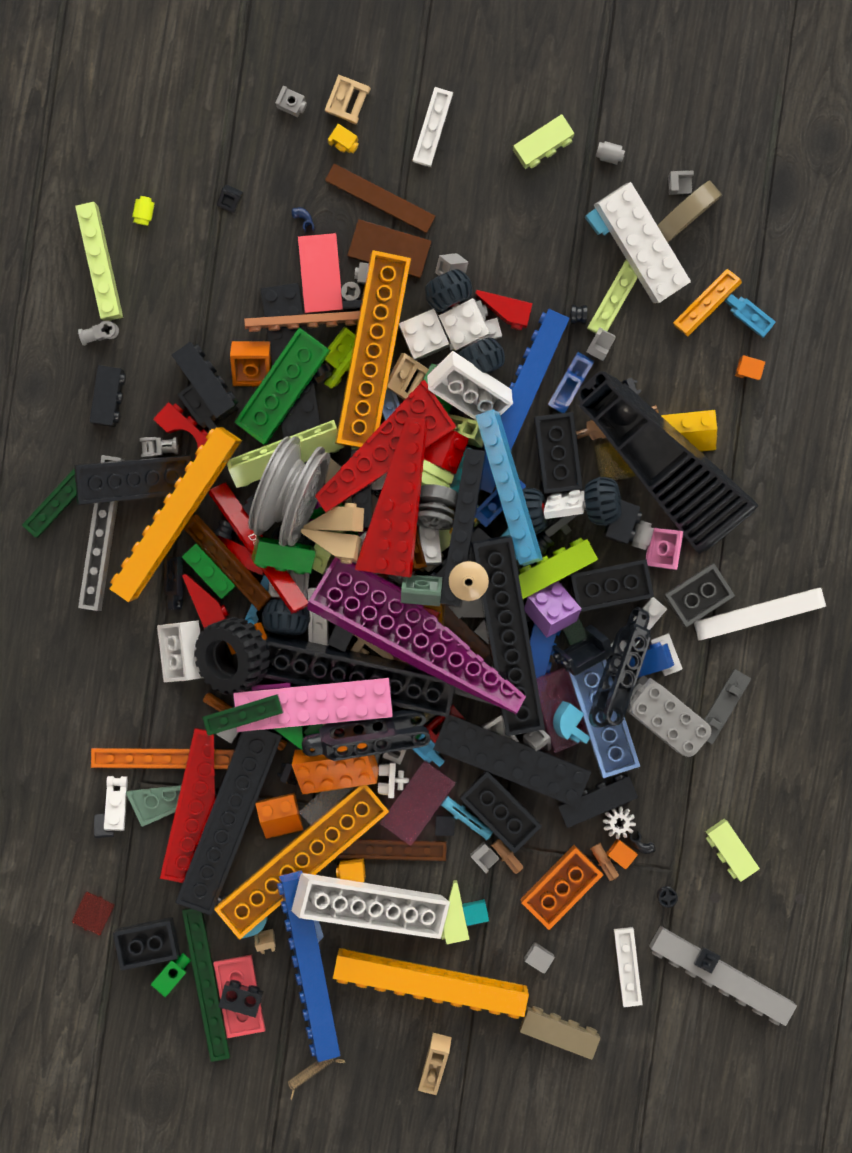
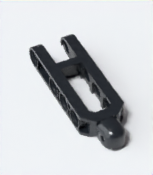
[589,607,651,728]
[302,709,431,761]

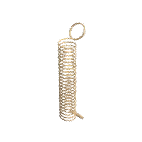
[288,1058,345,1100]

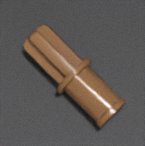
[491,839,523,874]
[590,843,619,881]

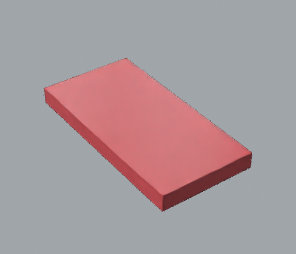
[298,233,343,314]
[213,954,266,1038]

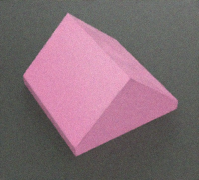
[646,528,683,570]

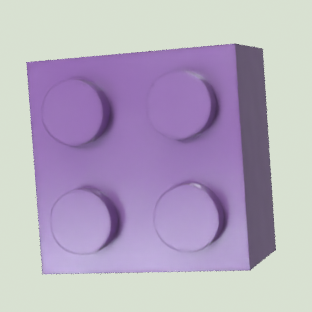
[524,581,581,638]

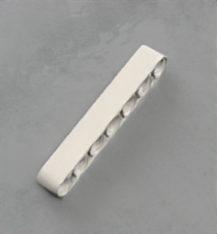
[694,588,826,640]

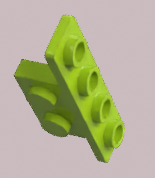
[324,327,355,389]

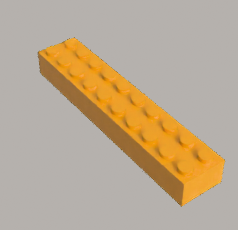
[335,250,411,449]
[110,427,242,602]
[214,785,389,940]
[333,948,529,1019]

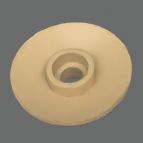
[449,561,489,601]

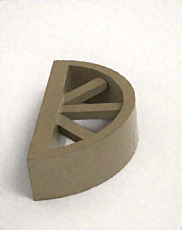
[657,180,722,243]

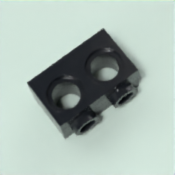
[218,980,264,1018]

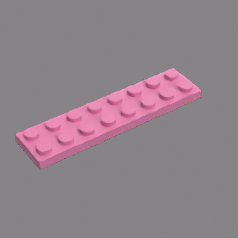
[234,678,393,732]

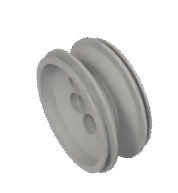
[248,436,330,546]

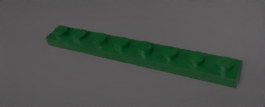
[182,908,231,1062]

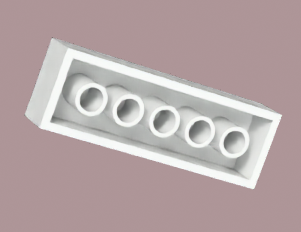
[594,182,691,303]

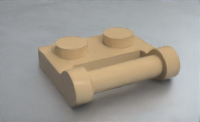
[325,75,371,124]
[387,353,429,400]

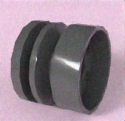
[417,484,458,530]

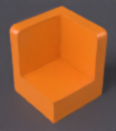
[735,355,765,380]
[606,839,638,869]

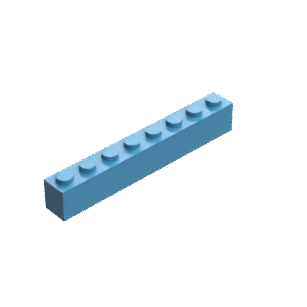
[475,409,543,566]

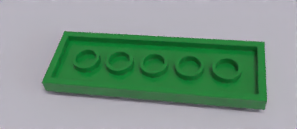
[234,328,331,445]

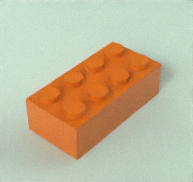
[292,743,379,795]
[520,845,603,930]

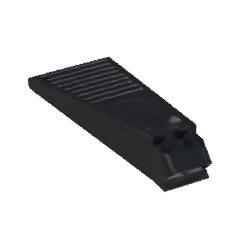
[578,371,758,554]

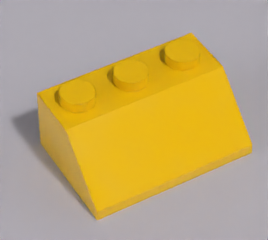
[661,410,717,452]

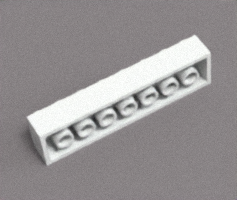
[291,873,450,939]

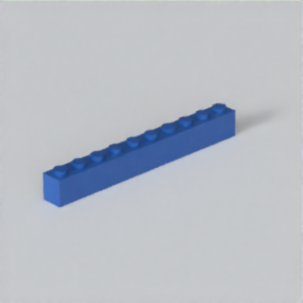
[480,309,569,495]
[277,871,340,1062]

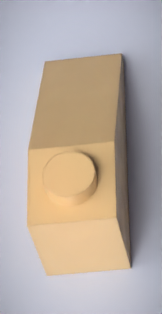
[303,503,364,532]
[301,529,362,564]
[418,1033,452,1095]

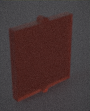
[72,891,115,935]

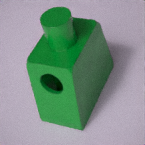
[151,953,191,997]

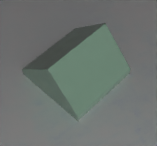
[401,575,443,606]

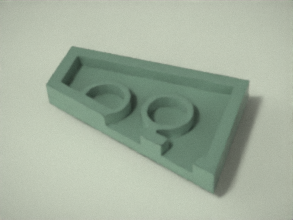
[126,785,181,827]

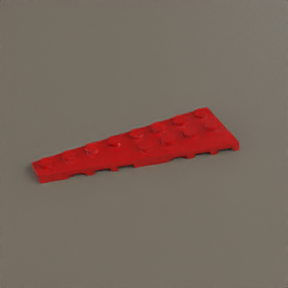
[315,380,456,513]
[355,418,428,577]
[160,728,215,883]

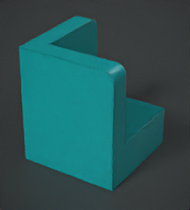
[462,899,489,926]

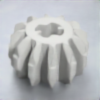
[603,806,636,839]

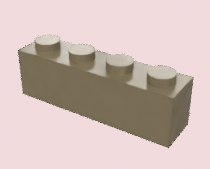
[519,1006,600,1060]

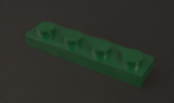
[22,469,76,538]
[202,694,284,736]

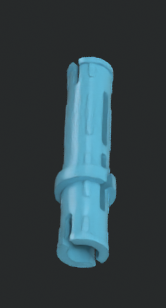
[441,796,493,840]

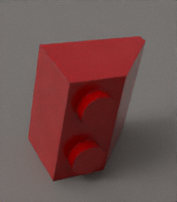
[424,430,469,474]

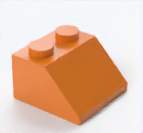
[230,341,271,386]
[256,792,304,839]

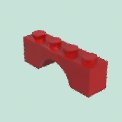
[153,402,208,459]

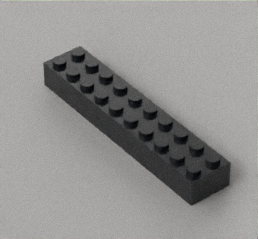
[471,535,545,736]
[264,634,456,717]

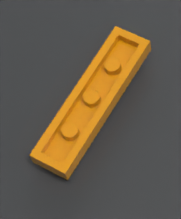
[673,269,742,337]

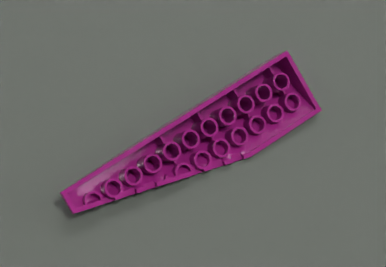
[307,557,526,714]

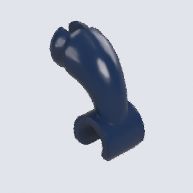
[292,207,315,233]

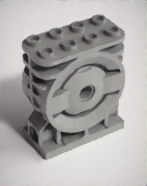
[627,676,711,757]

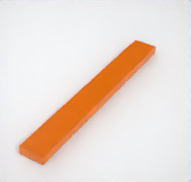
[91,748,235,769]

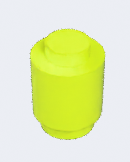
[132,196,155,226]

